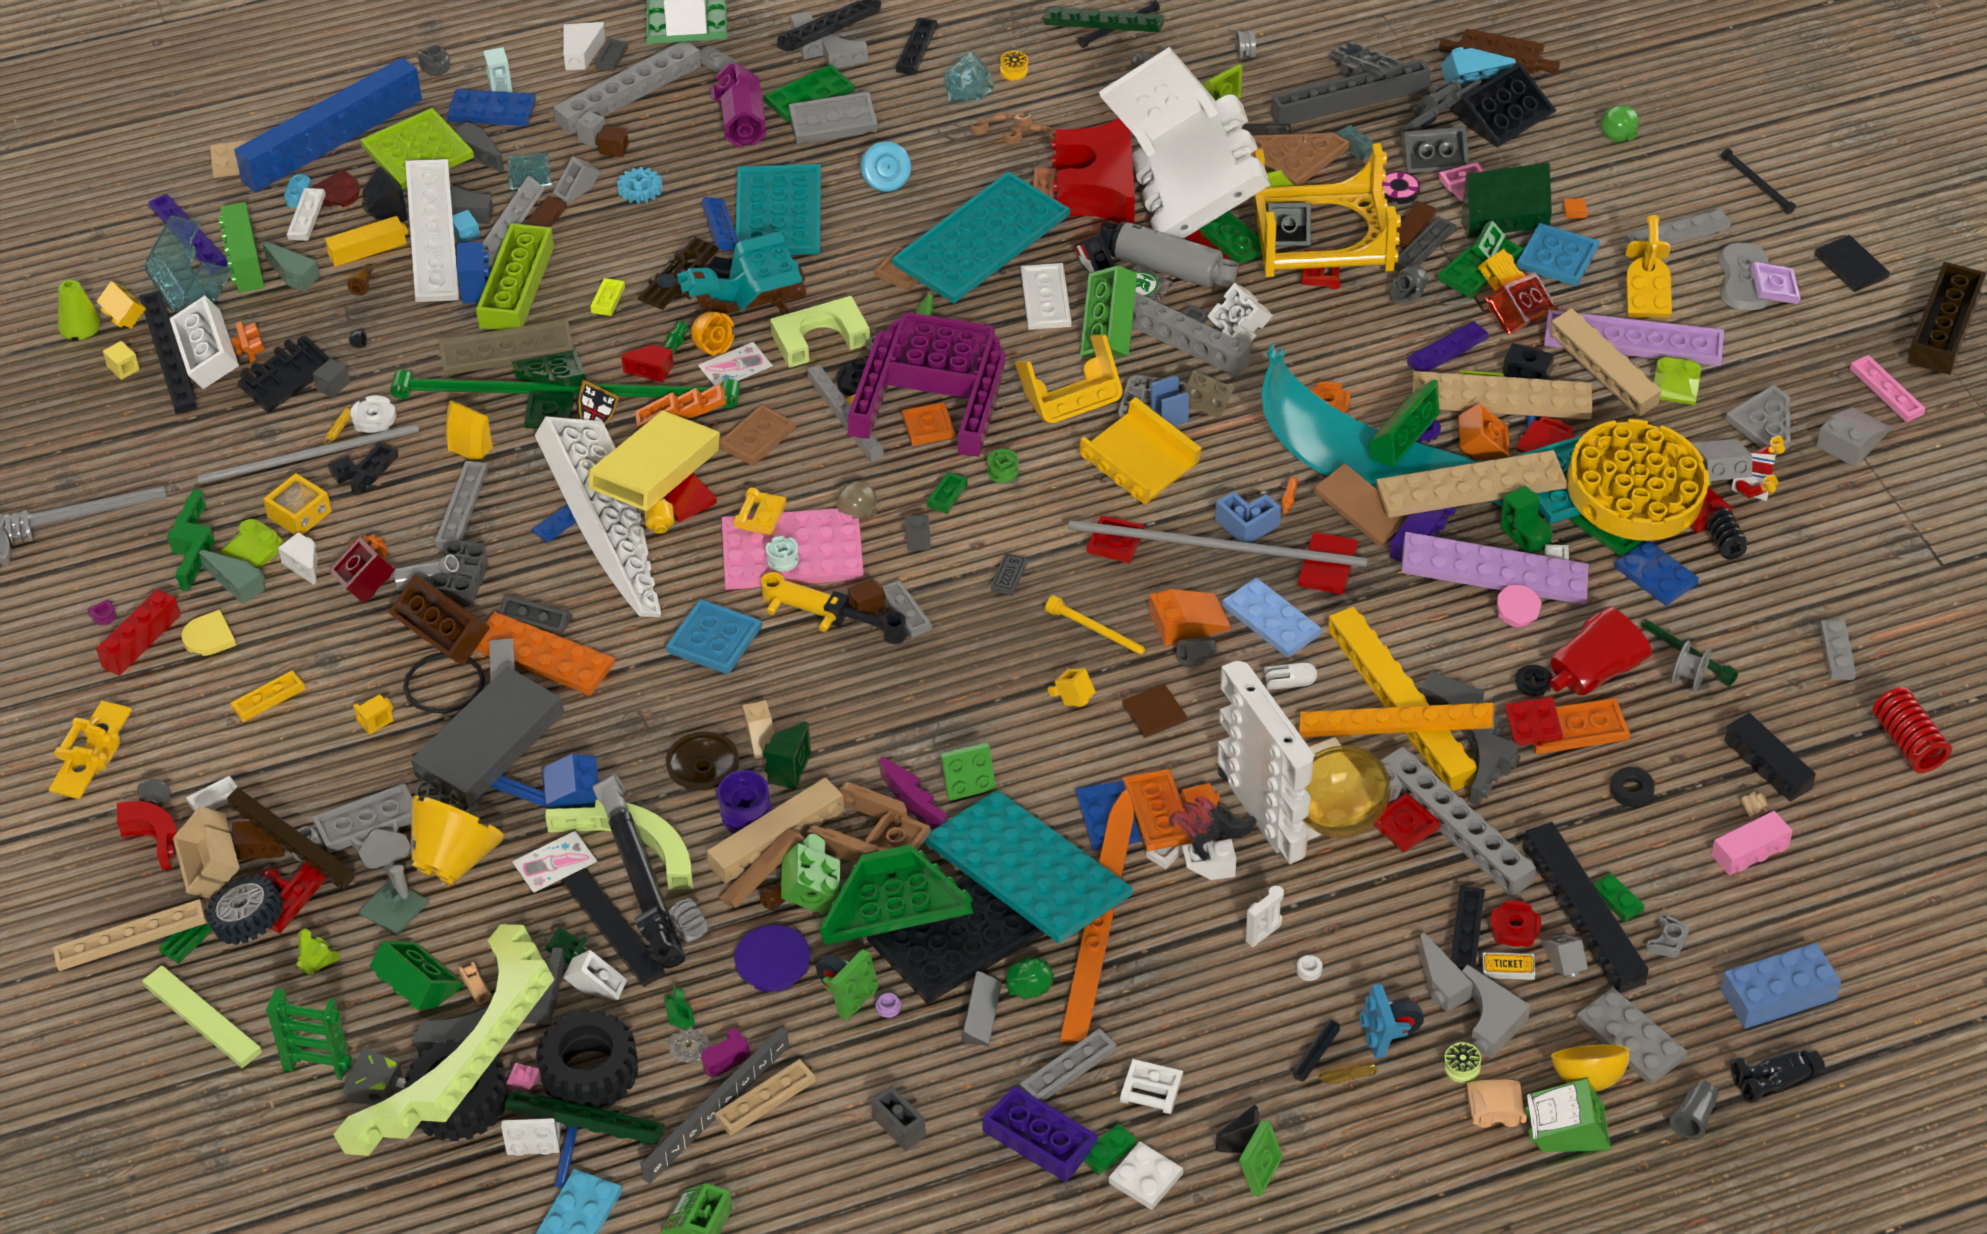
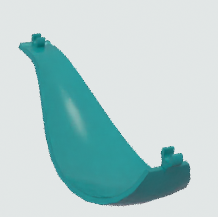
[1261,344,1503,507]

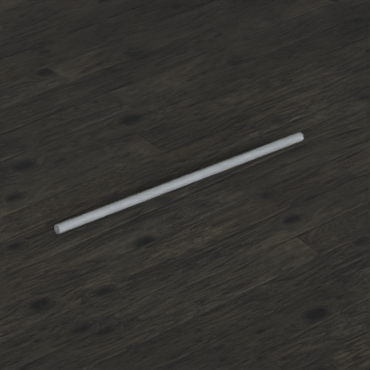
[1068,520,1367,567]

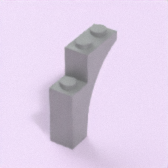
[790,11,868,69]

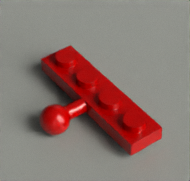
[261,855,338,934]

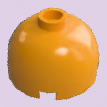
[691,312,734,356]

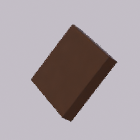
[1122,684,1187,738]

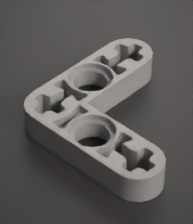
[1119,375,1187,419]

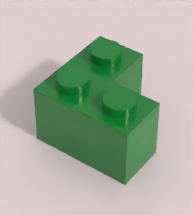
[1500,485,1553,554]

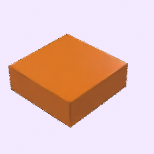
[1563,198,1587,218]

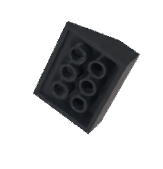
[1452,62,1557,148]

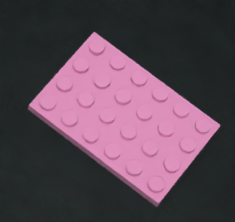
[722,508,864,590]

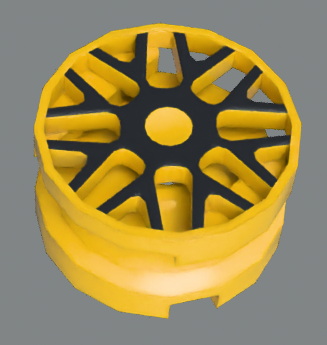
[1000,51,1028,80]

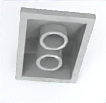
[1817,407,1891,467]

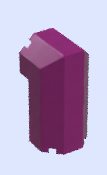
[711,63,766,147]

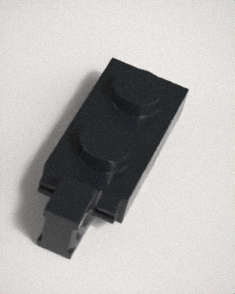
[350,443,399,495]

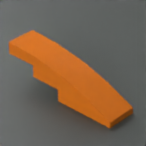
[635,383,726,429]

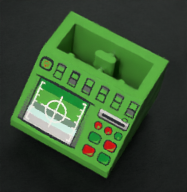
[661,1183,733,1234]

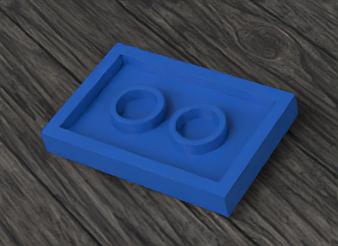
[1615,541,1699,606]
[1076,780,1140,851]

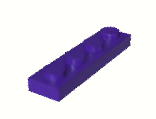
[1407,321,1488,372]

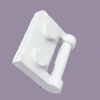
[1246,886,1284,947]
[1120,1059,1183,1114]

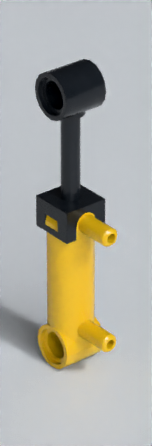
[761,572,907,644]

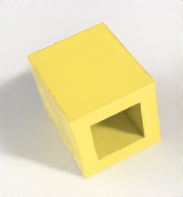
[103,341,140,380]

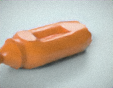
[1281,477,1298,514]

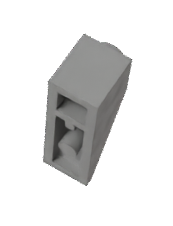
[1419,933,1473,1013]

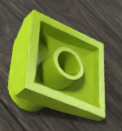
[1654,357,1701,405]
[219,519,284,569]

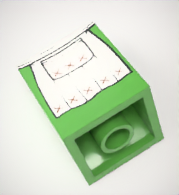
[1525,1078,1611,1152]

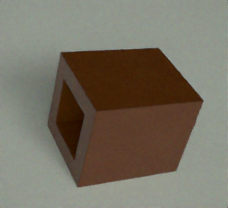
[596,125,629,157]
[848,579,886,615]

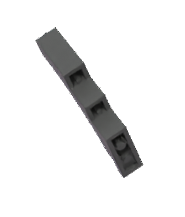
[413,948,566,1056]

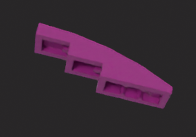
[879,756,947,830]

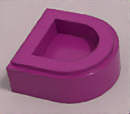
[87,599,116,625]

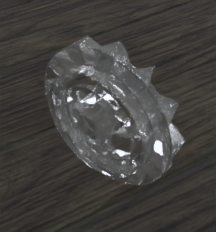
[668,1025,710,1063]

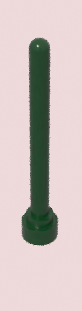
[1641,619,1739,687]

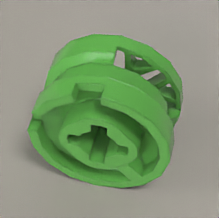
[987,449,1019,483]

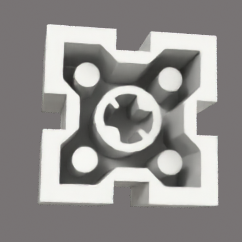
[1207,283,1273,345]

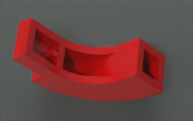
[117,801,177,870]

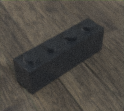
[1724,712,1816,802]

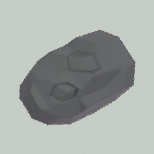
[1176,639,1217,665]

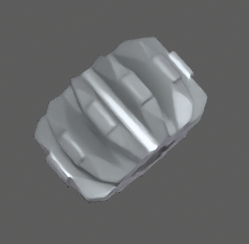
[669,898,708,943]

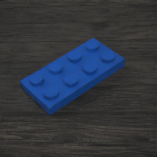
[447,89,536,126]

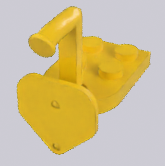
[1626,215,1672,318]

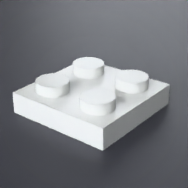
[1109,1142,1183,1210]

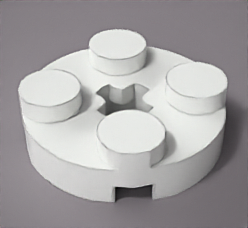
[351,395,396,433]

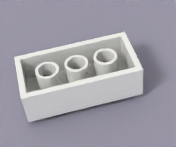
[170,296,239,389]

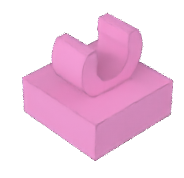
[506,1063,540,1093]

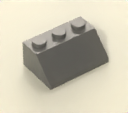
[1400,127,1469,173]

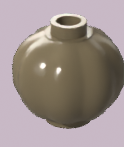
[836,481,878,522]

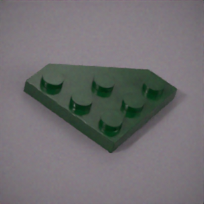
[512,350,586,387]

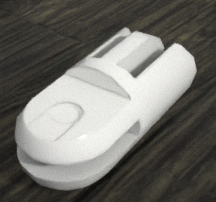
[1264,663,1317,690]

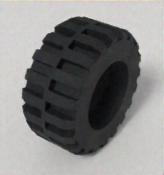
[536,1010,639,1109]
[404,1039,508,1142]

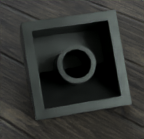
[1267,203,1311,246]

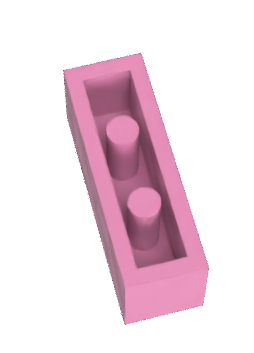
[1711,811,1793,876]

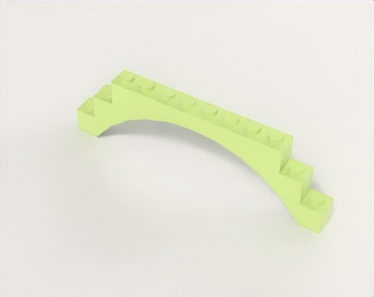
[333,924,555,1156]

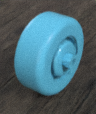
[860,142,911,192]

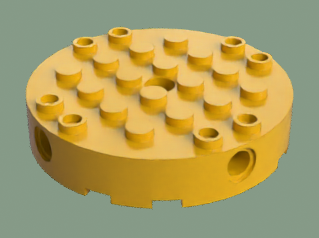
[1566,419,1709,541]

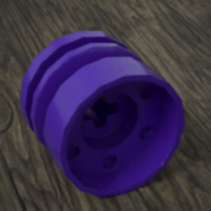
[717,770,772,834]

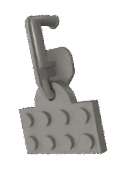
[312,783,412,900]

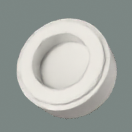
[1296,955,1322,981]

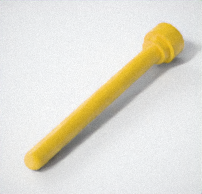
[1045,595,1145,654]

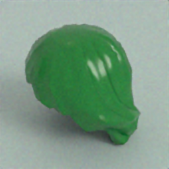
[1006,957,1054,999]

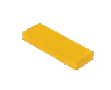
[230,670,306,722]

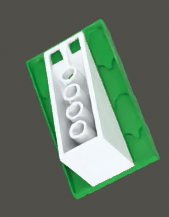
[647,0,727,44]

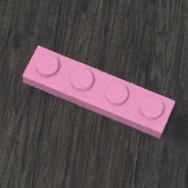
[1850,355,1926,423]

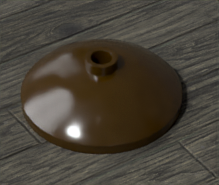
[666,731,739,790]

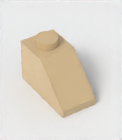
[743,700,775,759]

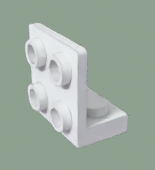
[501,1119,561,1156]

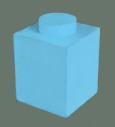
[452,210,480,243]

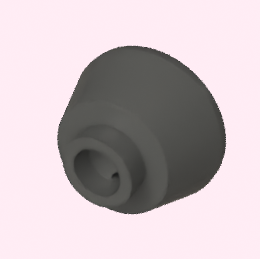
[137,779,171,807]

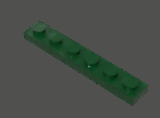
[1044,7,1164,32]
[505,1089,665,1145]

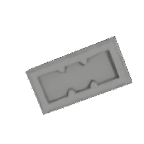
[700,45,737,73]

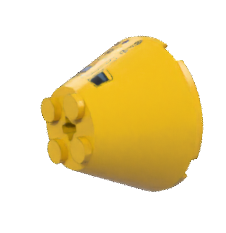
[411,796,505,885]

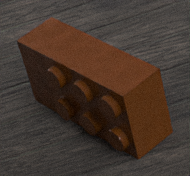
[388,574,490,666]

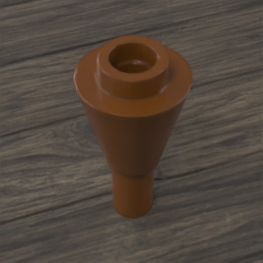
[347,265,373,296]
[760,886,786,911]

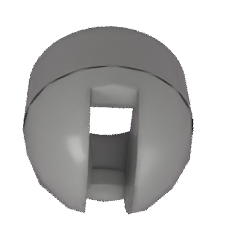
[438,554,459,574]

